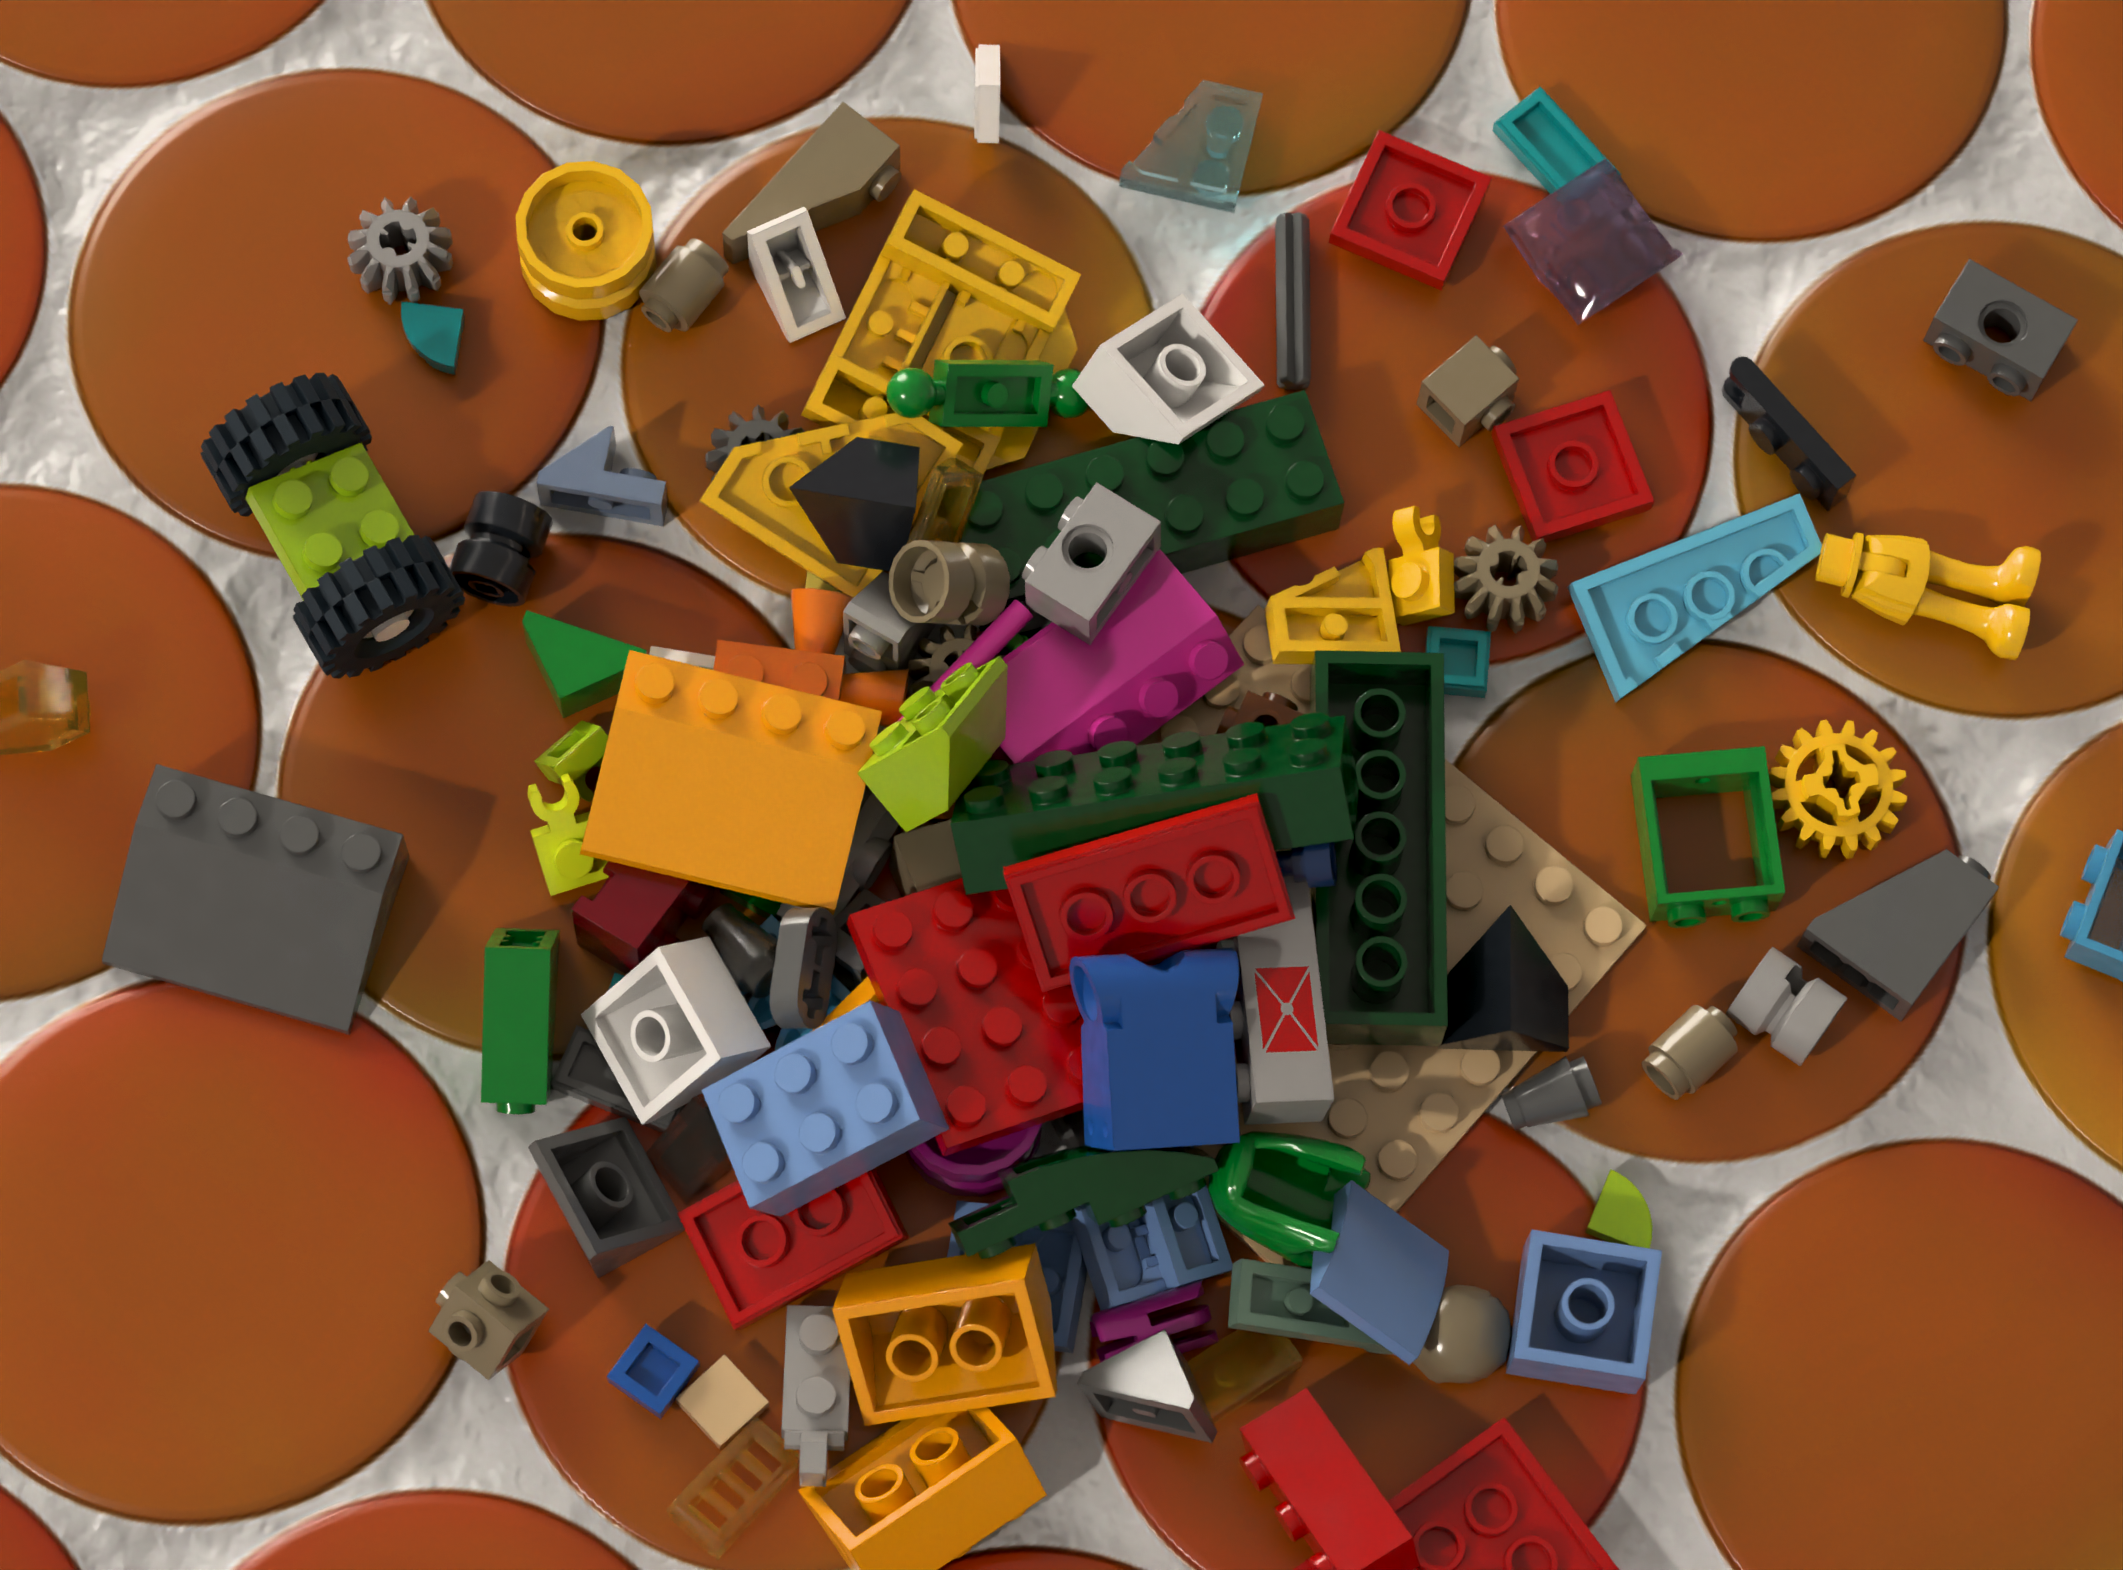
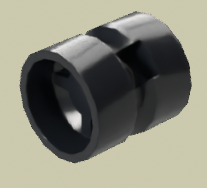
[449,491,553,607]

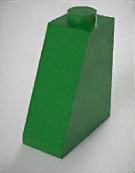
[481,928,560,1114]

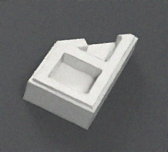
[974,45,1000,143]

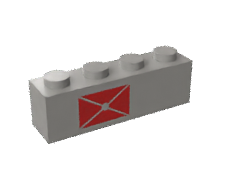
[1216,876,1334,1125]

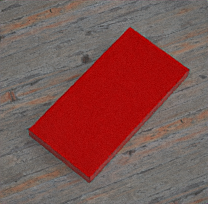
[1003,793,1295,992]

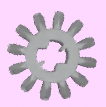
[347,196,453,305]

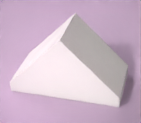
[747,207,846,343]

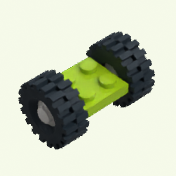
[200,373,465,679]

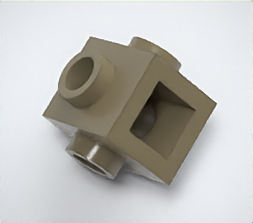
[428,1260,549,1380]

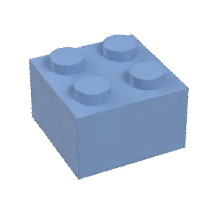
[1506,1230,1662,1395]

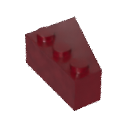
[571,861,715,975]

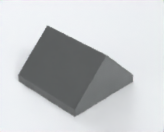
[528,1116,685,1278]

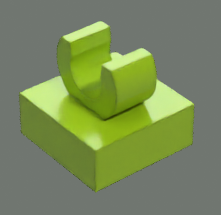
[534,720,608,802]

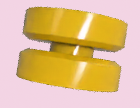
[516,161,656,321]

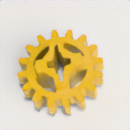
[1769,720,1907,859]

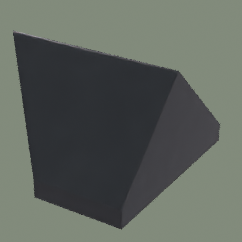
[789,437,920,571]
[1438,905,1569,1052]

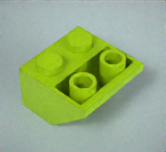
[857,656,1008,832]

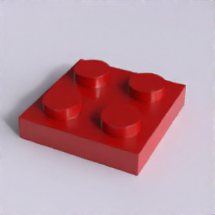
[1328,130,1492,291]
[1491,390,1654,543]

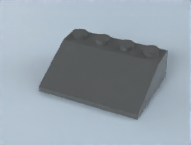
[102,764,409,1035]

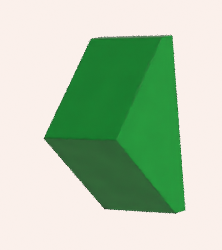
[522,610,647,718]

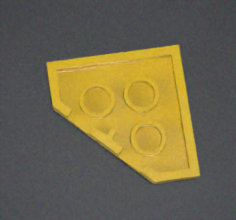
[699,412,963,598]

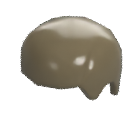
[1413,1285,1512,1384]

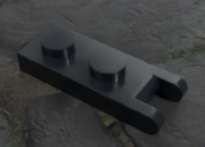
[1722,357,1856,511]

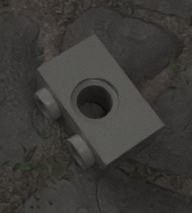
[1923,259,2078,401]

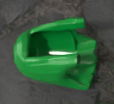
[1209,1131,1371,1269]

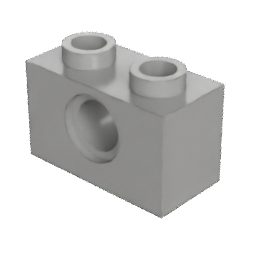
[1022,482,1161,645]

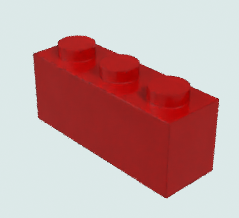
[1239,1388,1420,1570]

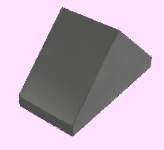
[1077,1329,1218,1443]

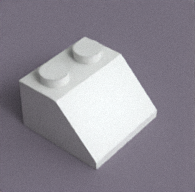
[1072,293,1264,445]
[581,936,771,1125]

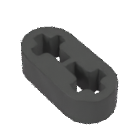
[770,907,837,1029]

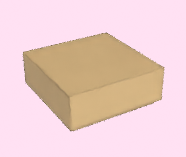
[676,1354,769,1451]

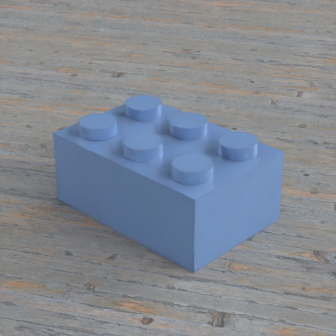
[702,1001,949,1217]

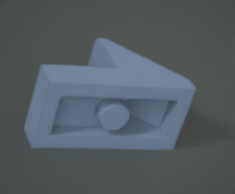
[536,426,668,526]

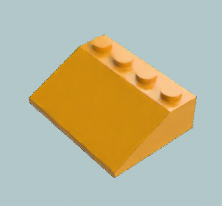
[580,650,882,915]

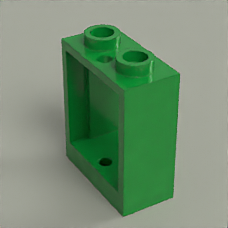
[1630,746,1785,928]

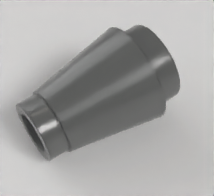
[1501,1056,1602,1130]

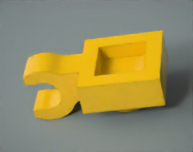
[1388,506,1455,626]

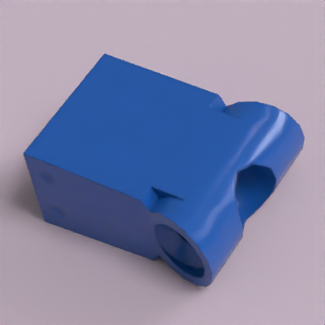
[1069,948,1240,1151]

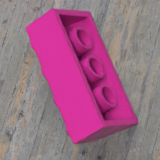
[991,549,1245,764]

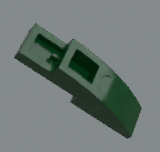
[948,1146,1219,1259]

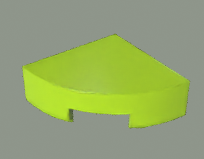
[1585,1169,1653,1249]

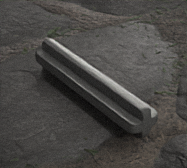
[1275,213,1311,390]

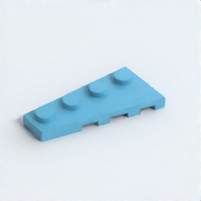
[1567,493,1822,703]

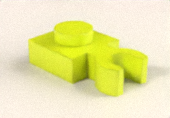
[528,773,609,896]

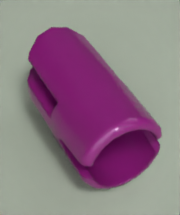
[1090,1280,1219,1362]

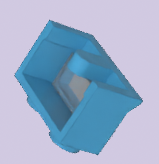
[2060,829,2123,982]

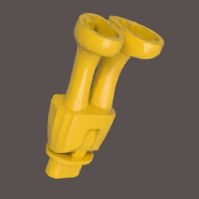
[1815,532,2041,660]

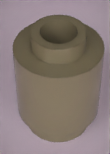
[639,238,729,332]
[1642,1005,1738,1100]

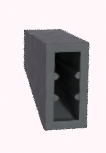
[1797,849,1999,1021]

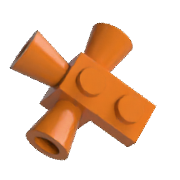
[713,588,909,728]

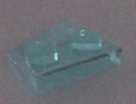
[1119,80,1263,213]

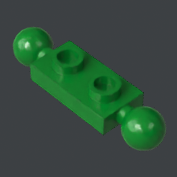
[886,360,1090,427]

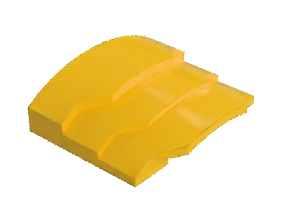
[801,189,1081,488]

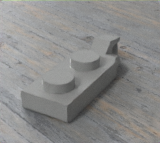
[781,1305,850,1487]

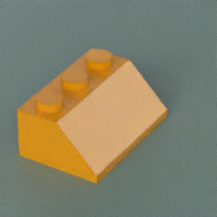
[832,1243,1057,1426]
[798,1407,1047,1570]

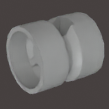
[1725,947,1848,1066]

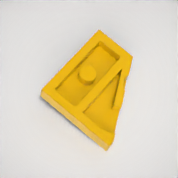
[1264,548,1401,664]

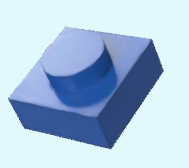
[607,1324,700,1419]

